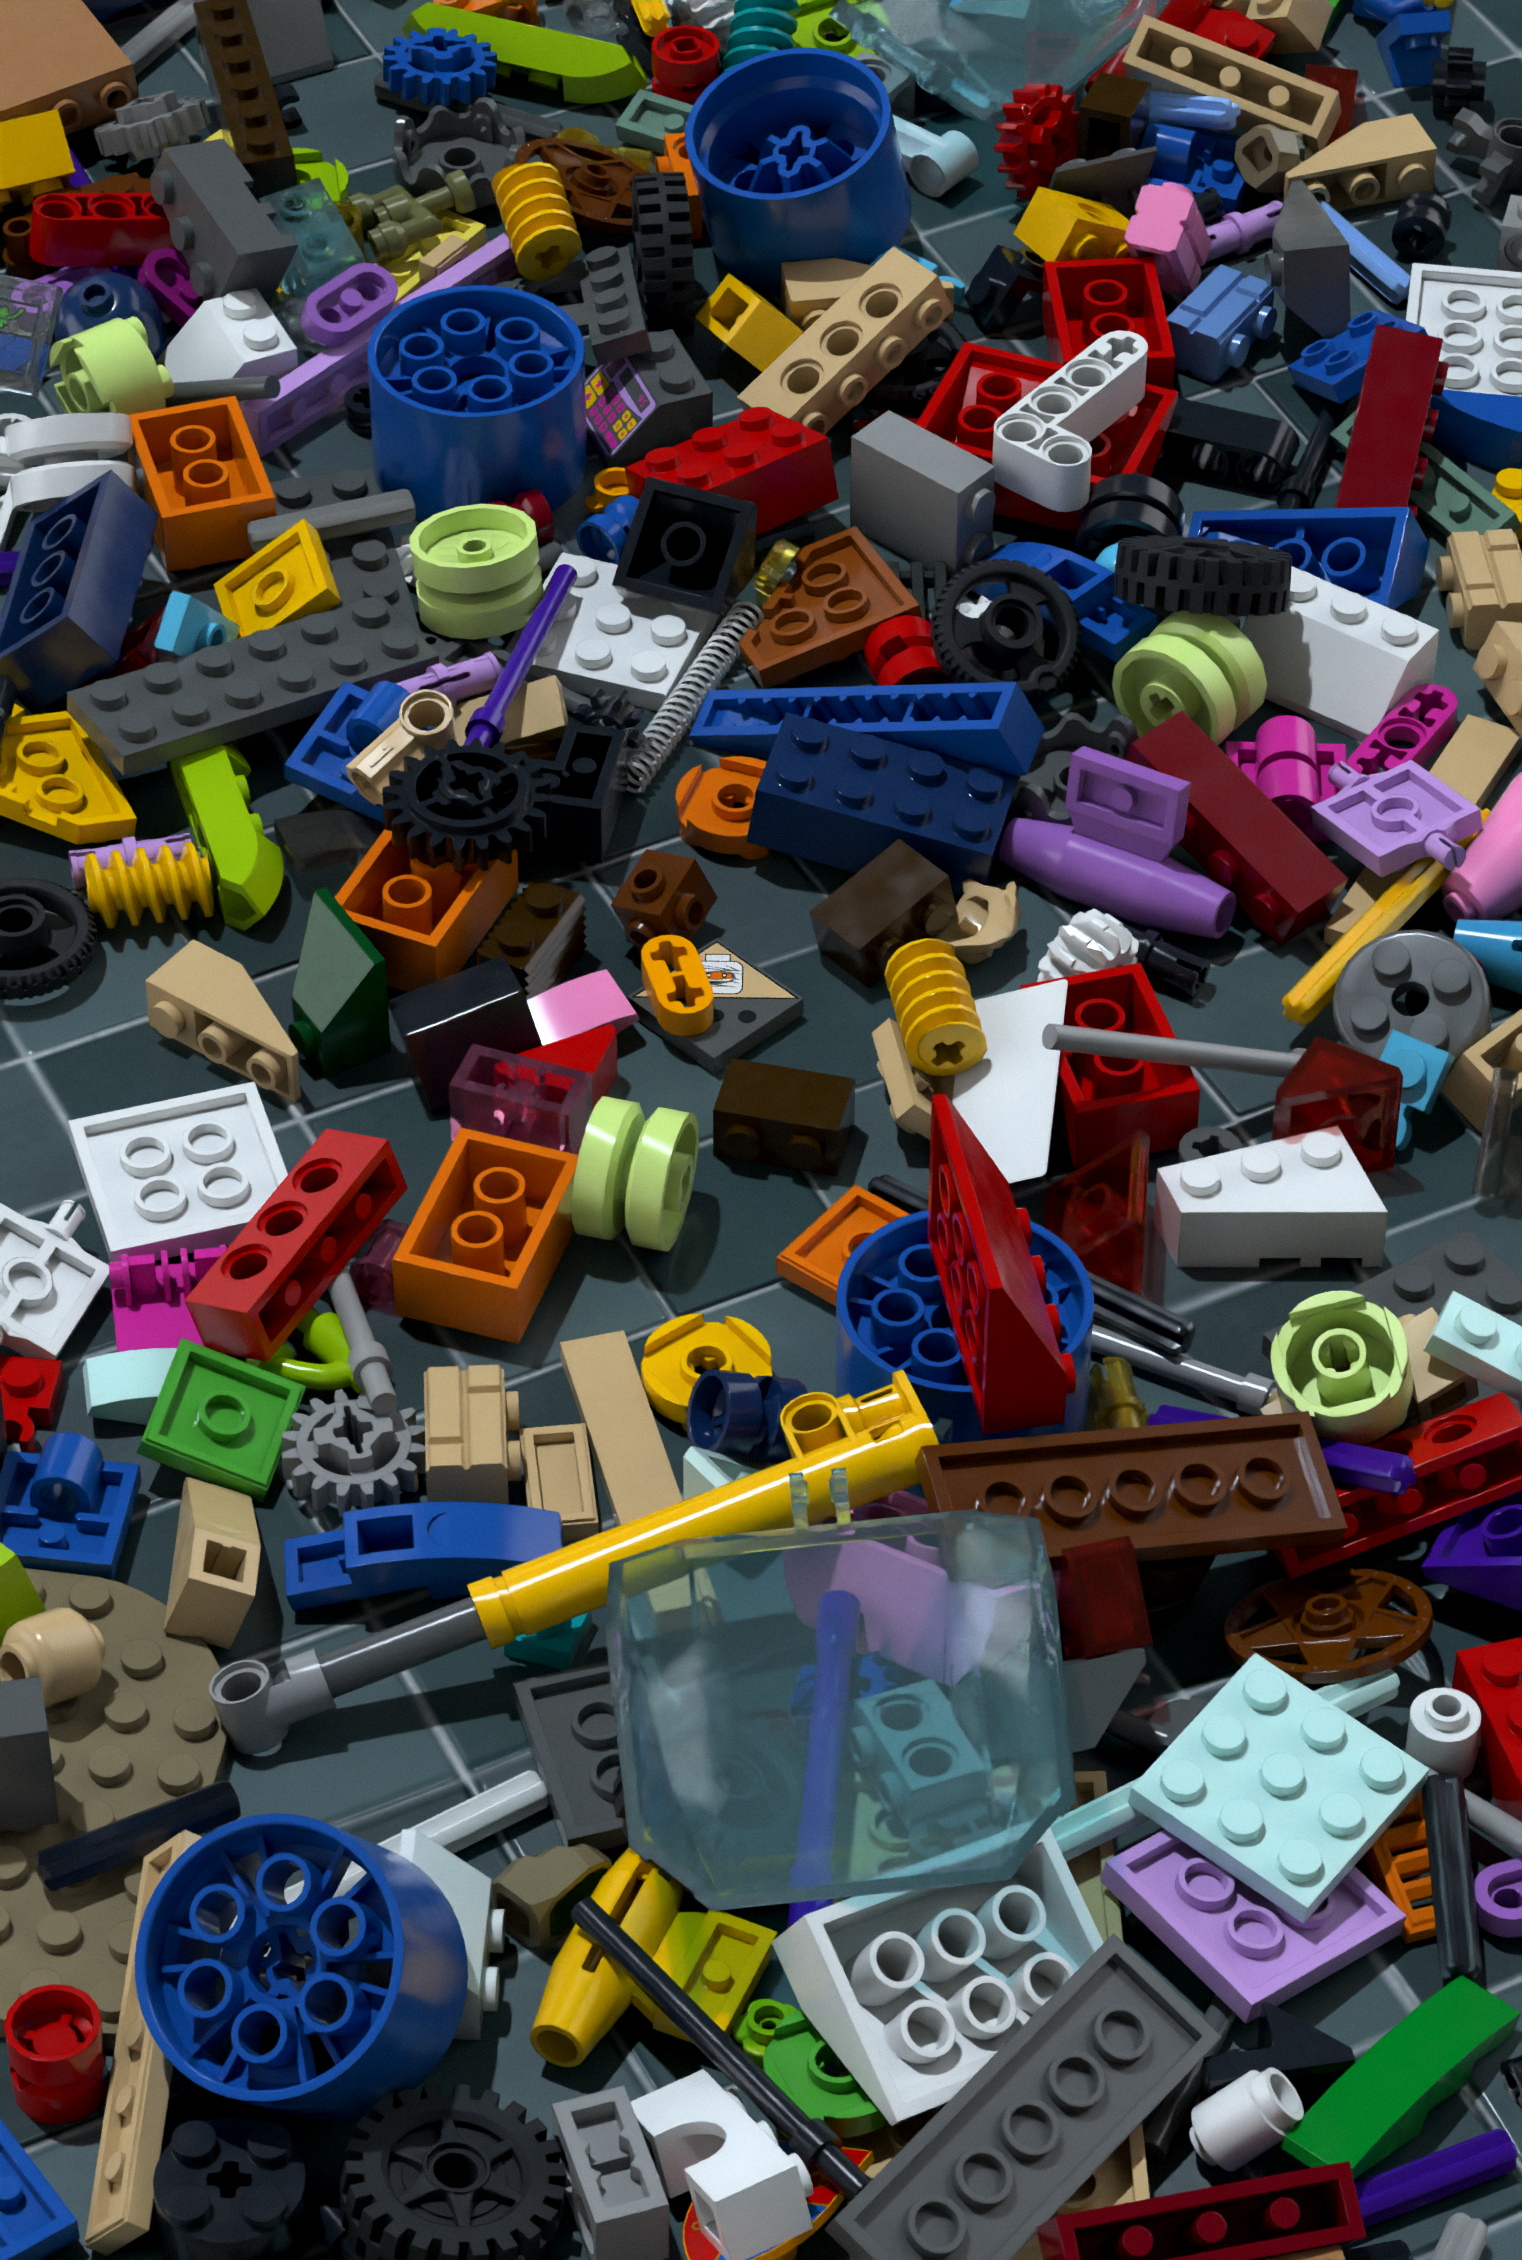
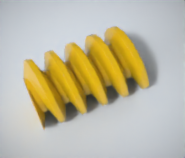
[491,162,582,282]
[84,842,214,929]
[884,938,987,1076]

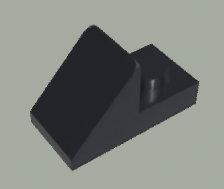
[1199,2002,1355,2111]

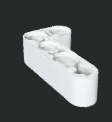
[992,330,1148,512]

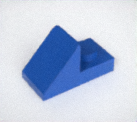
[1376,10,1452,87]

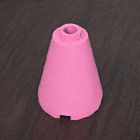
[1442,772,1522,923]

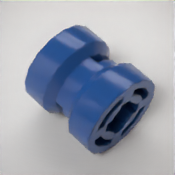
[576,495,639,565]

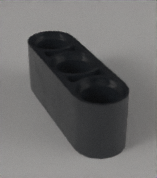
[1154,398,1300,493]

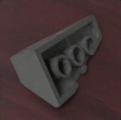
[1264,180,1351,339]

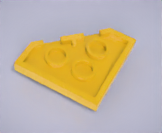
[0,711,137,845]

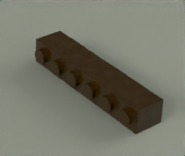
[193,0,301,216]

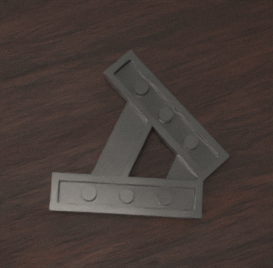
[493,246,652,366]

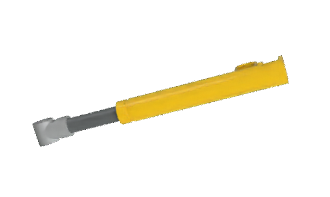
[209,1369,939,1754]

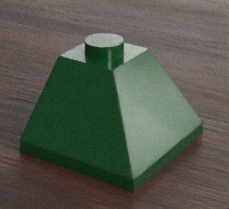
[288,887,391,1078]

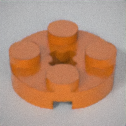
[675,756,772,860]

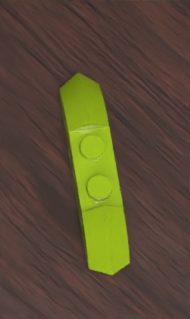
[402,2,648,104]
[169,742,284,931]

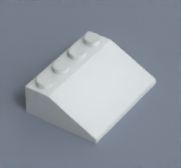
[771,1824,1104,2126]

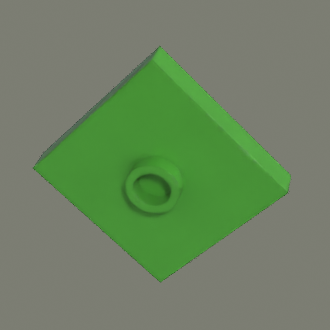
[136,1338,306,1502]

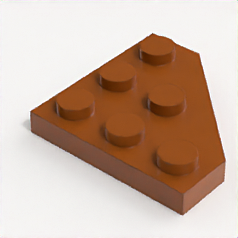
[739,526,923,689]

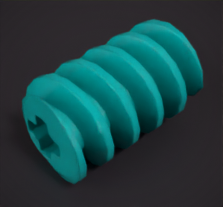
[721,0,800,75]

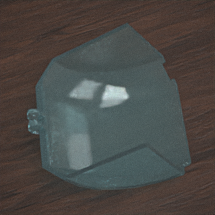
[605,1468,1077,1911]

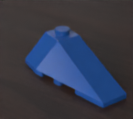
[1187,507,1430,610]

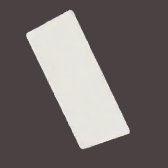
[952,979,1068,1184]

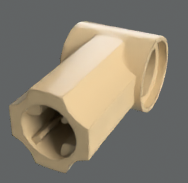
[346,689,458,806]

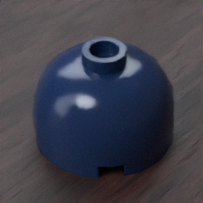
[53,272,168,362]

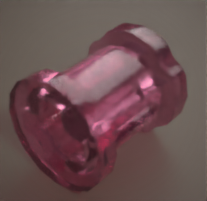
[349,1219,409,1306]

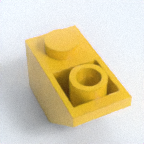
[695,273,804,372]

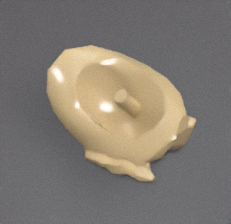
[936,879,1021,965]

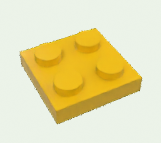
[213,518,341,639]

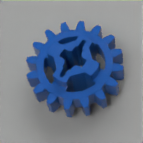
[382,28,497,107]

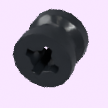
[1391,191,1452,261]

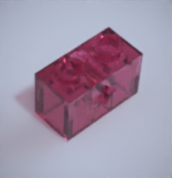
[449,1043,593,1155]

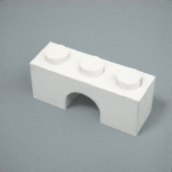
[631,2069,813,2260]

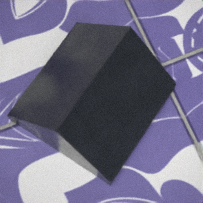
[612,476,758,615]
[388,955,543,1115]

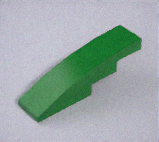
[1281,1975,1521,2179]

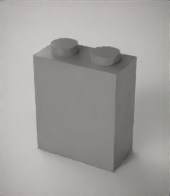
[850,410,996,581]

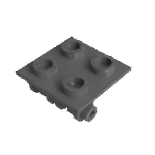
[1048,146,1158,221]

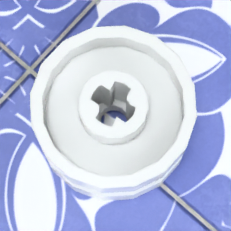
[4,413,139,512]

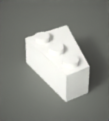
[1153,1125,1388,1267]

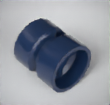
[686,1369,808,1464]

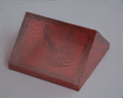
[1272,1036,1403,1173]
[1044,1130,1150,1293]

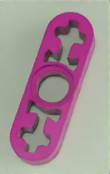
[1347,684,1458,776]

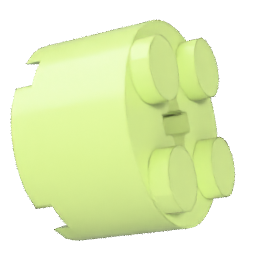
[49,316,174,415]
[1270,1290,1413,1446]

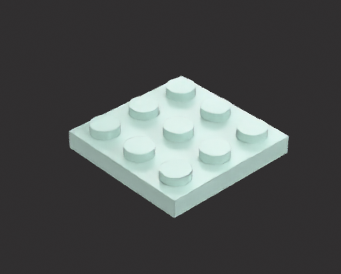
[1128,1653,1430,1924]

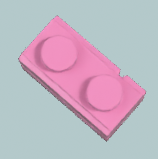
[1124,182,1212,297]

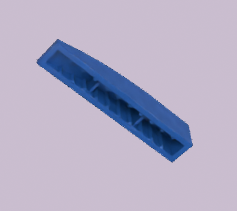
[689,682,1045,776]

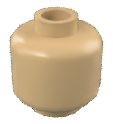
[0,1607,106,1708]

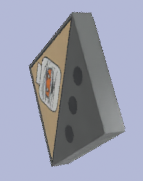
[627,938,804,1074]

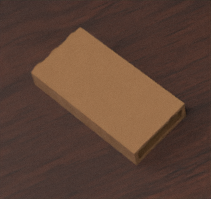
[0,0,139,136]

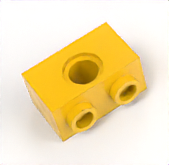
[1013,186,1132,262]

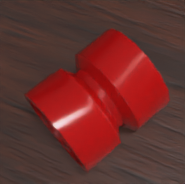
[652,25,720,105]
[864,615,956,686]
[4,1984,109,2125]

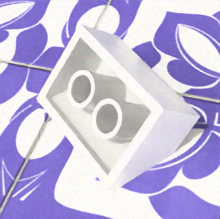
[1241,566,1439,742]

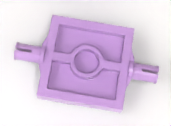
[1311,760,1483,877]

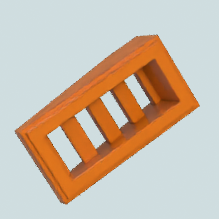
[1362,1790,1436,1944]

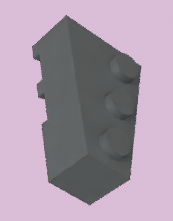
[150,138,299,306]

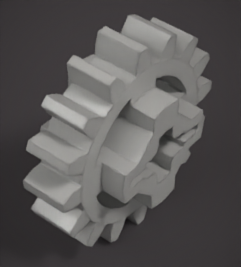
[93,90,211,162]
[281,1388,426,1517]

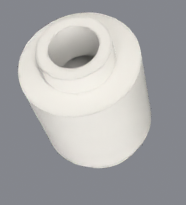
[1405,1688,1481,1781]
[1189,2067,1304,2172]

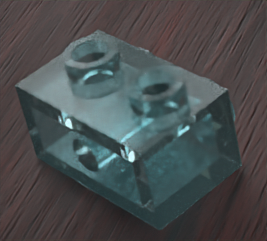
[259,178,365,309]

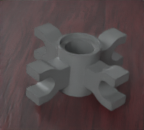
[1446,107,1522,206]

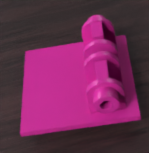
[108,1244,241,1357]

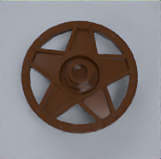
[513,138,648,234]
[1224,1568,1433,1684]

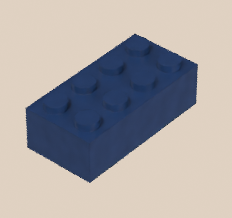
[0,470,159,714]
[746,712,1019,902]

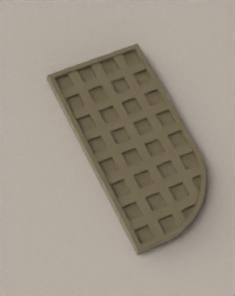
[0,1568,231,2051]

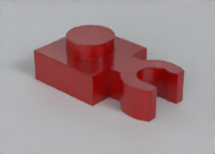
[0,1355,64,1453]

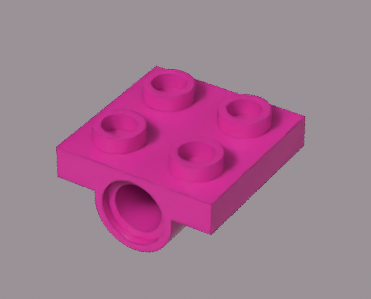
[1225,715,1346,842]

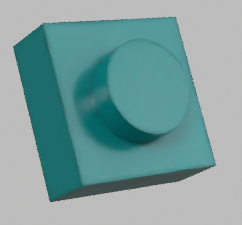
[504,1611,593,1670]

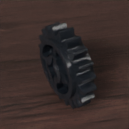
[382,738,553,872]

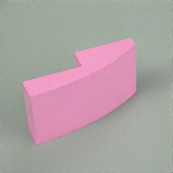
[527,969,640,1045]

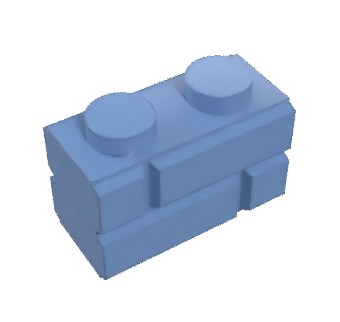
[1167,264,1277,384]

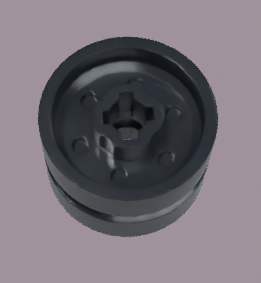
[1073,474,1185,562]

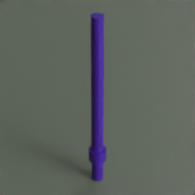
[463,564,577,748]

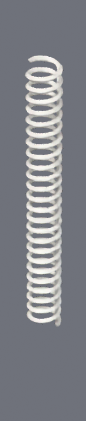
[626,601,764,793]

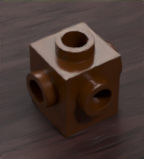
[611,849,718,949]

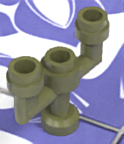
[338,169,477,262]

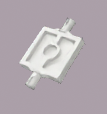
[0,1200,109,1360]

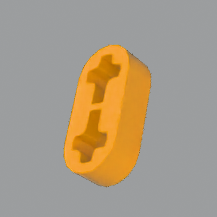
[641,935,714,1037]

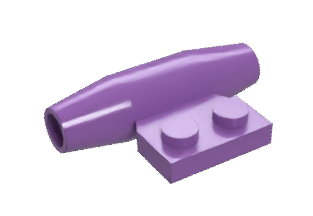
[999,746,1236,939]

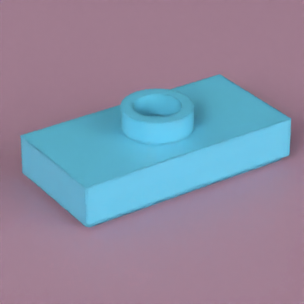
[154,591,240,658]

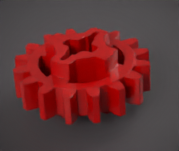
[994,83,1079,200]

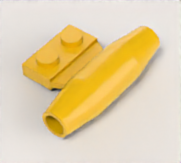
[530,1839,778,2067]

